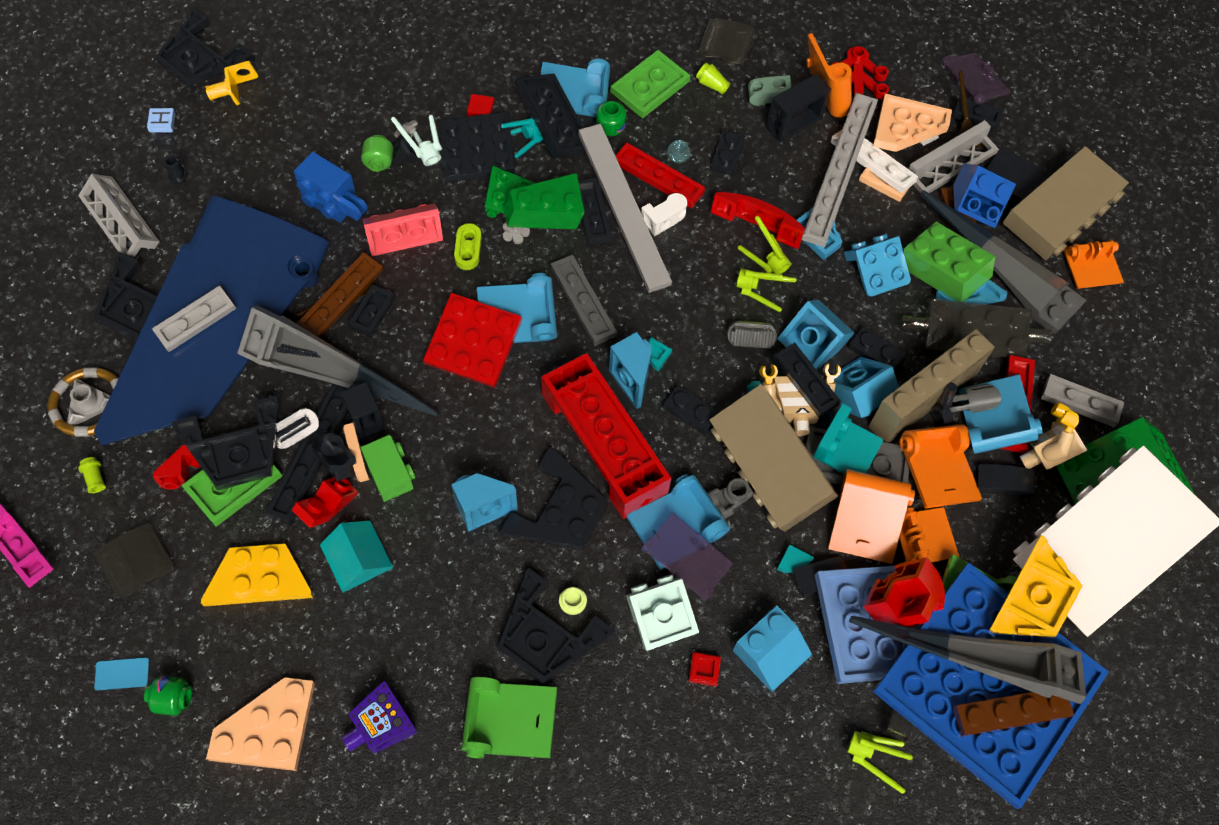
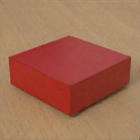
[467,94,495,116]
[689,652,721,687]

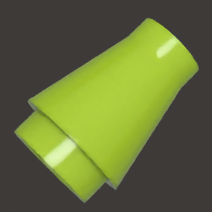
[696,63,730,95]

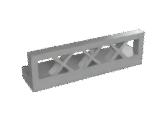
[909,120,999,193]
[78,174,160,258]

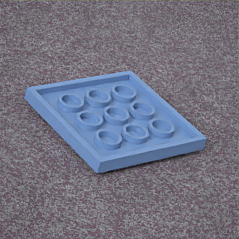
[815,566,922,684]

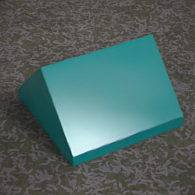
[320,521,393,593]

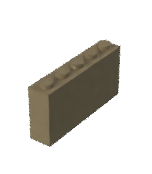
[1003,146,1129,261]
[869,329,995,443]
[710,384,838,532]

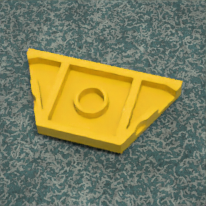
[989,535,1083,637]
[201,544,313,606]

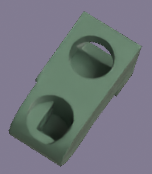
[748,75,791,106]

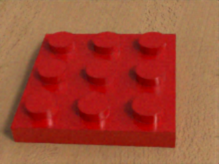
[423,293,523,388]

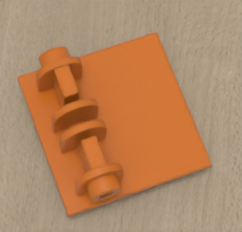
[1063,240,1124,289]
[899,507,959,563]

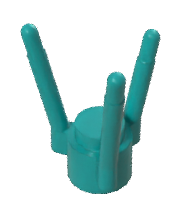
[501,118,543,158]

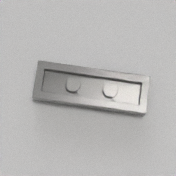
[152,286,236,352]
[1041,374,1124,427]

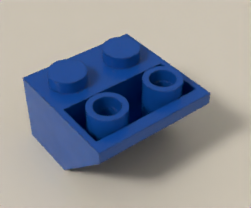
[953,163,1016,228]

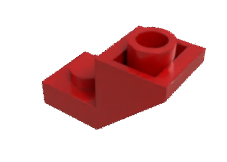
[153,445,201,490]
[292,477,359,528]

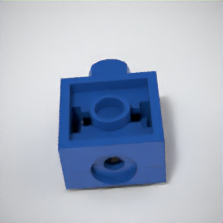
[294,152,368,223]

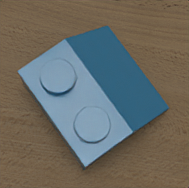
[777,300,854,370]
[609,332,652,409]
[825,357,899,418]
[451,473,518,532]
[733,606,812,692]

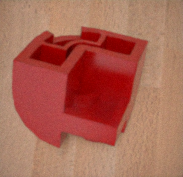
[863,557,945,628]

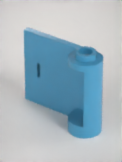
[541,58,610,117]
[477,273,557,343]
[958,375,1043,454]
[626,474,730,570]

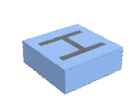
[147,108,176,132]

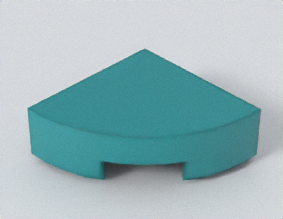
[648,337,672,372]
[777,545,814,573]

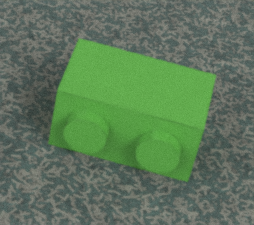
[360,435,415,502]

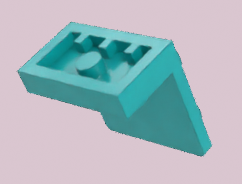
[813,404,883,474]

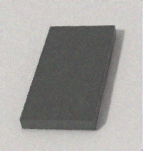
[805,426,909,485]

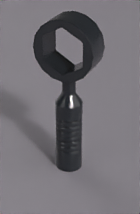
[931,383,957,427]

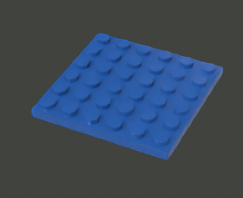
[873,563,1109,809]

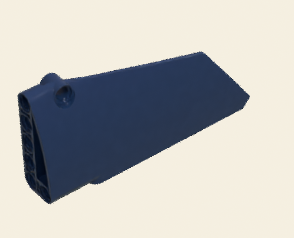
[94,196,330,446]

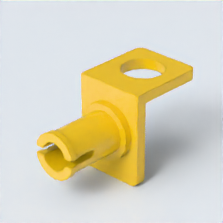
[205,61,258,105]

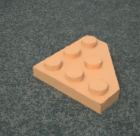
[873,94,952,152]
[206,678,315,771]

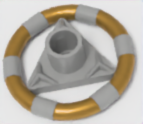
[48,367,119,437]

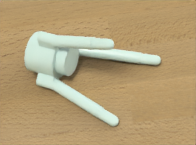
[391,115,442,166]

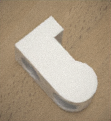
[641,193,687,236]

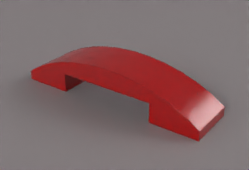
[710,192,805,249]

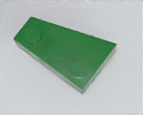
[504,173,584,229]

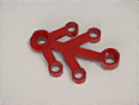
[831,46,889,103]

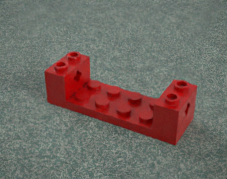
[541,353,671,519]

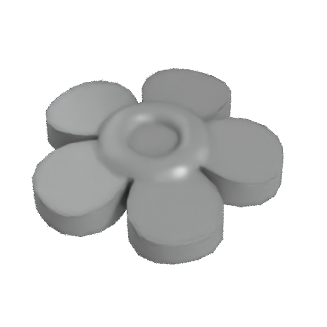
[394,120,418,138]
[503,222,530,244]

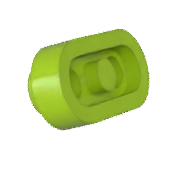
[454,224,482,270]

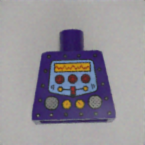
[341,681,417,753]

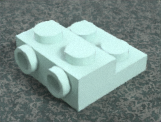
[626,575,699,651]

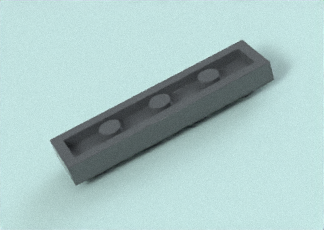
[551,255,617,346]

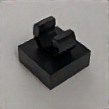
[392,134,418,166]

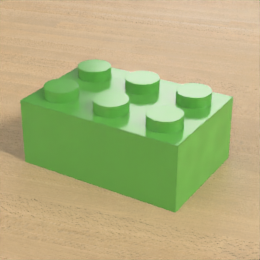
[904,222,996,304]

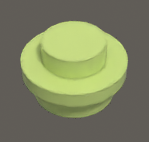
[559,587,587,615]

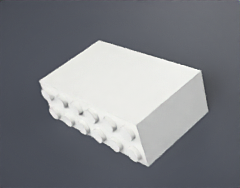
[1013,446,1219,637]

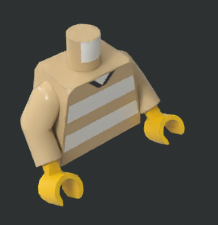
[759,363,841,436]
[1020,403,1087,469]

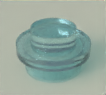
[667,140,691,163]

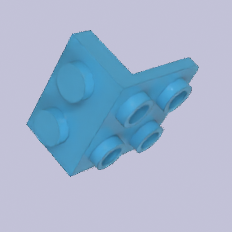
[844,234,911,296]

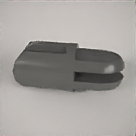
[949,384,1001,413]

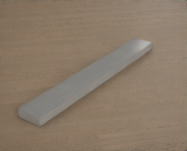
[802,93,878,248]
[578,124,672,293]

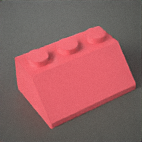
[363,203,443,256]

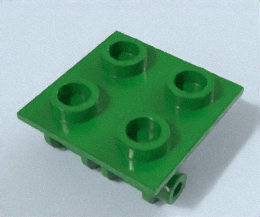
[484,166,535,218]

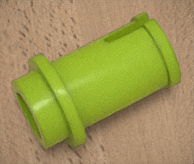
[78,457,106,494]

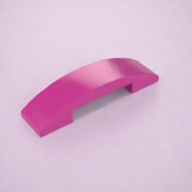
[0,503,54,588]

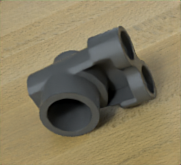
[707,478,753,519]

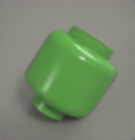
[361,135,394,172]

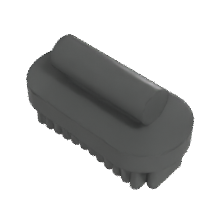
[727,321,777,349]

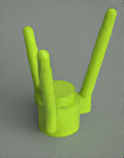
[738,216,792,274]
[737,268,797,312]
[847,731,913,794]

